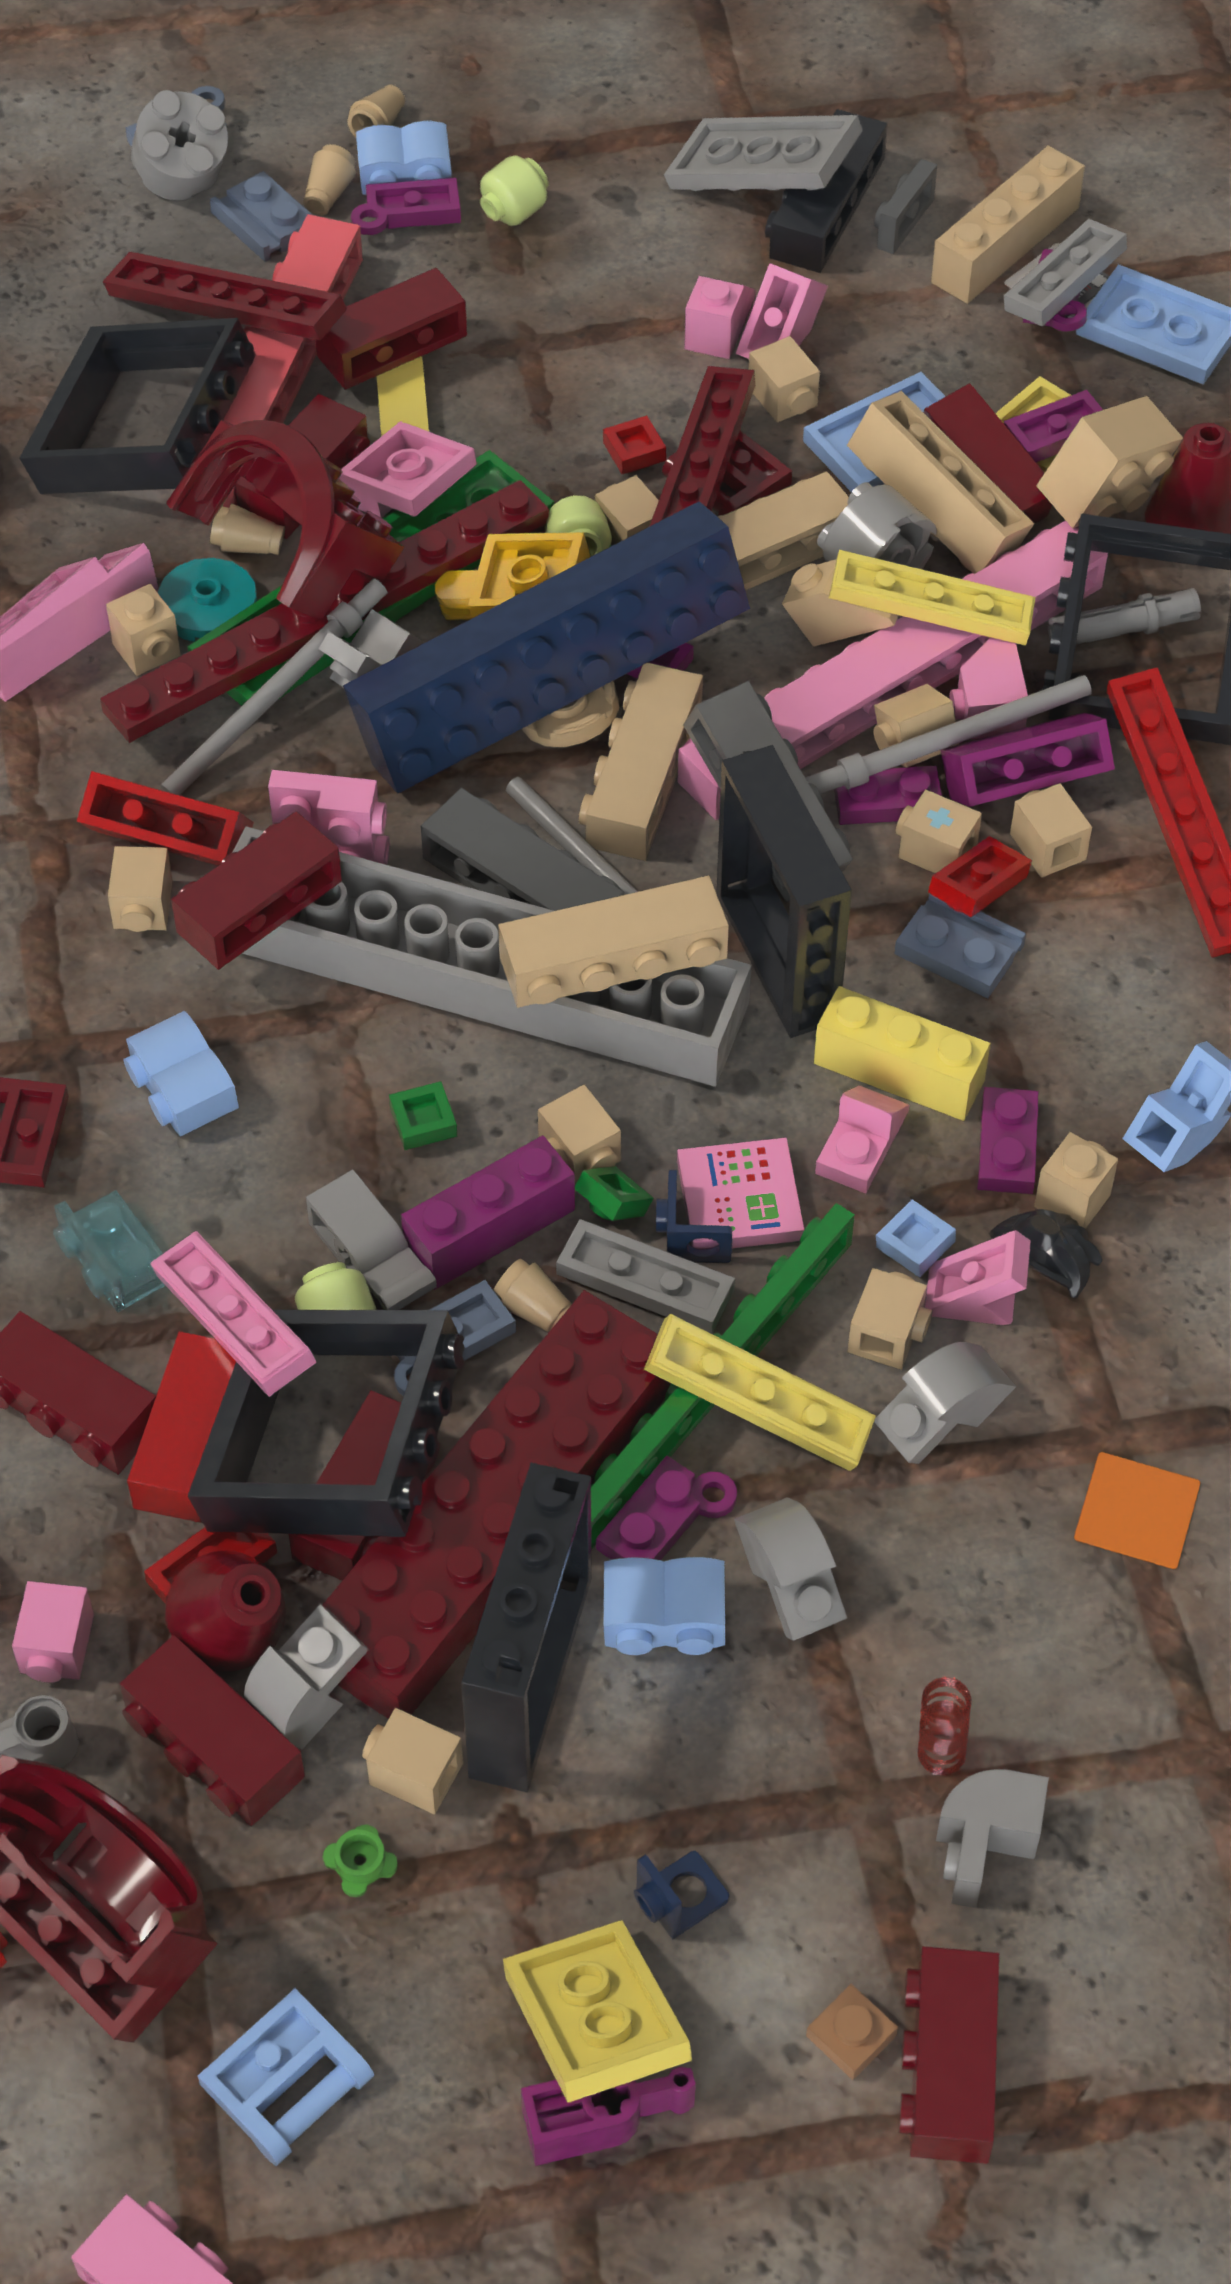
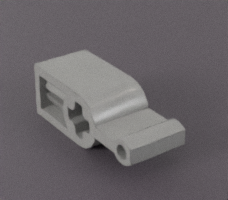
[306,1169,436,1310]

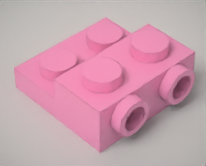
[339,421,477,518]
[268,770,390,865]

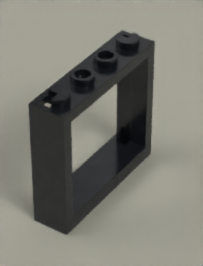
[19,318,256,494]
[1043,513,1231,745]
[716,745,852,1038]
[188,1310,465,1537]
[461,1462,592,1793]

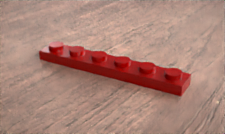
[1107,667,1231,958]

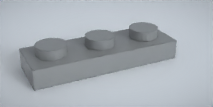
[1004,219,1127,326]
[556,1219,735,1334]

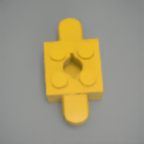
[435,532,591,620]

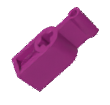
[521,2067,696,2166]

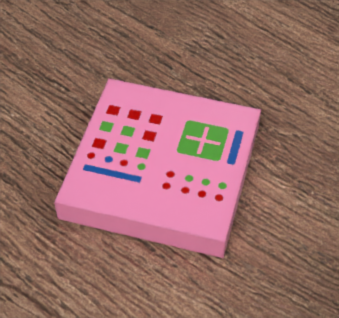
[677,1138,804,1249]

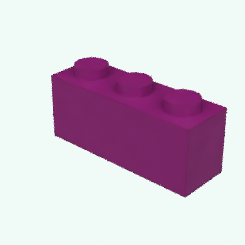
[941,713,1115,807]
[401,1135,575,1290]

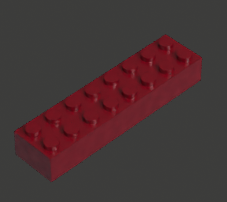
[322,1290,671,1719]

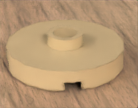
[522,681,619,747]

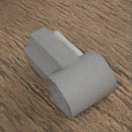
[0,1695,79,1768]

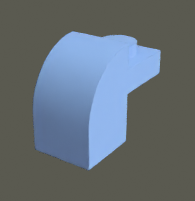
[1122,1041,1231,1172]

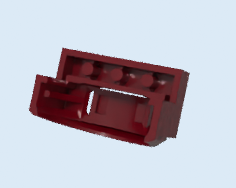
[166,420,405,620]
[0,1755,218,2043]

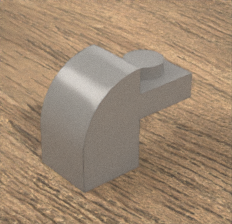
[318,609,425,687]
[874,1342,1016,1464]
[734,1497,847,1641]
[244,1604,369,1749]
[936,1769,1049,1908]

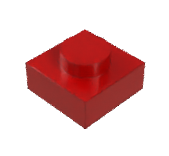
[603,415,666,475]

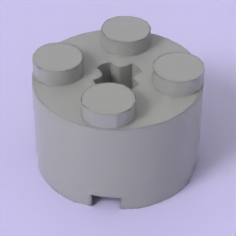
[131,90,228,201]
[817,482,937,569]

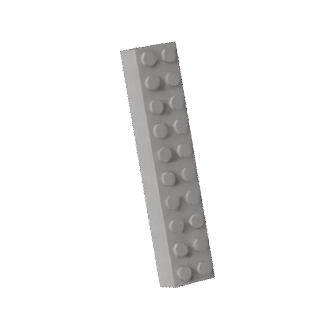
[232,826,751,1087]

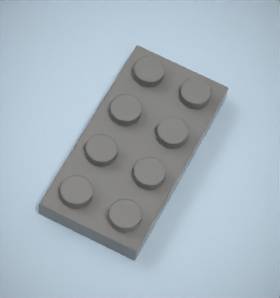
[664,115,863,191]

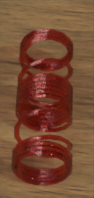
[917,1677,972,1776]

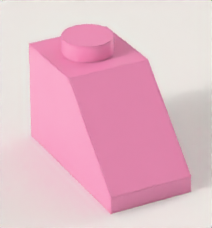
[735,263,828,359]
[685,276,756,359]
[949,637,1028,740]

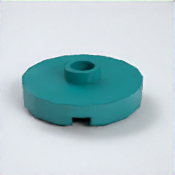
[158,558,257,642]

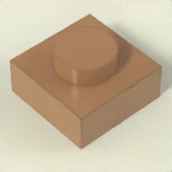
[806,1984,898,2080]

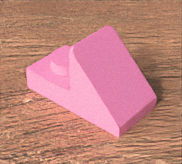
[815,1086,909,1193]
[925,1230,1031,1325]

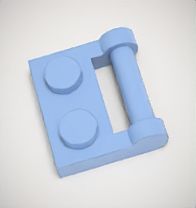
[198,1988,374,2166]

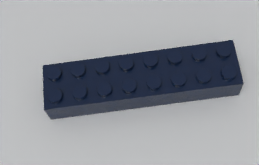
[343,501,750,794]

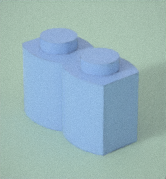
[356,121,451,195]
[124,1011,239,1137]
[604,1557,725,1655]

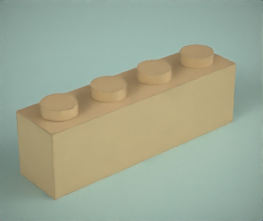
[931,145,1085,304]
[847,391,1034,574]
[717,471,849,590]
[579,663,703,861]
[498,876,729,1008]

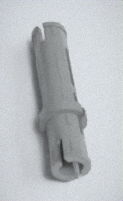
[1048,588,1201,644]

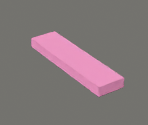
[150,1231,317,1397]

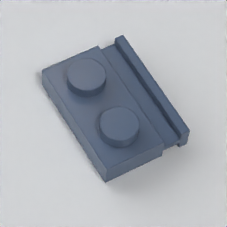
[210,171,312,262]
[894,894,1026,999]

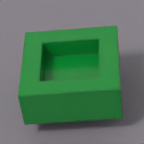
[389,1081,458,1151]
[575,1166,654,1221]

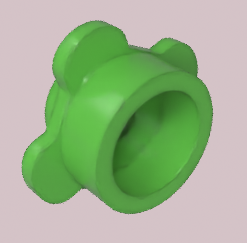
[323,1825,398,1897]

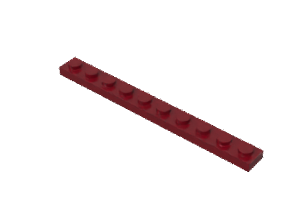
[100,480,549,743]

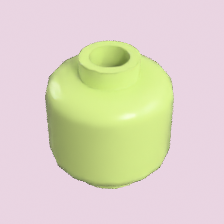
[480,156,548,226]
[544,495,612,557]
[295,1262,377,1310]

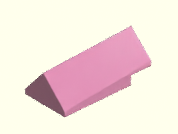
[0,543,159,702]

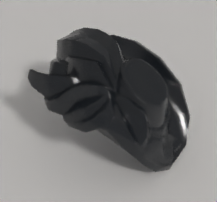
[989,1209,1102,1299]

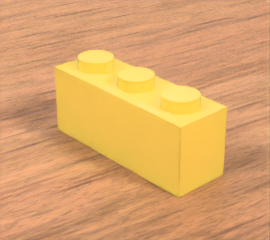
[814,986,991,1121]

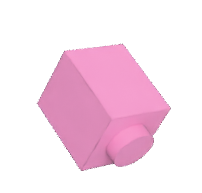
[12,1581,94,1683]

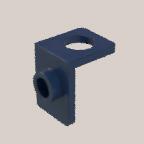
[656,1170,733,1263]
[634,1851,729,1940]

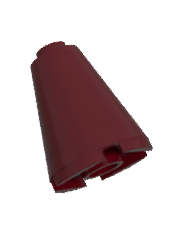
[1144,423,1231,534]
[165,1551,286,1672]

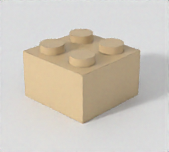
[1037,396,1183,529]

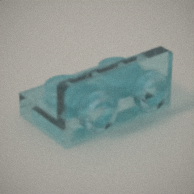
[53,1190,166,1313]

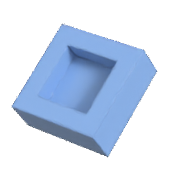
[876,1199,956,1278]

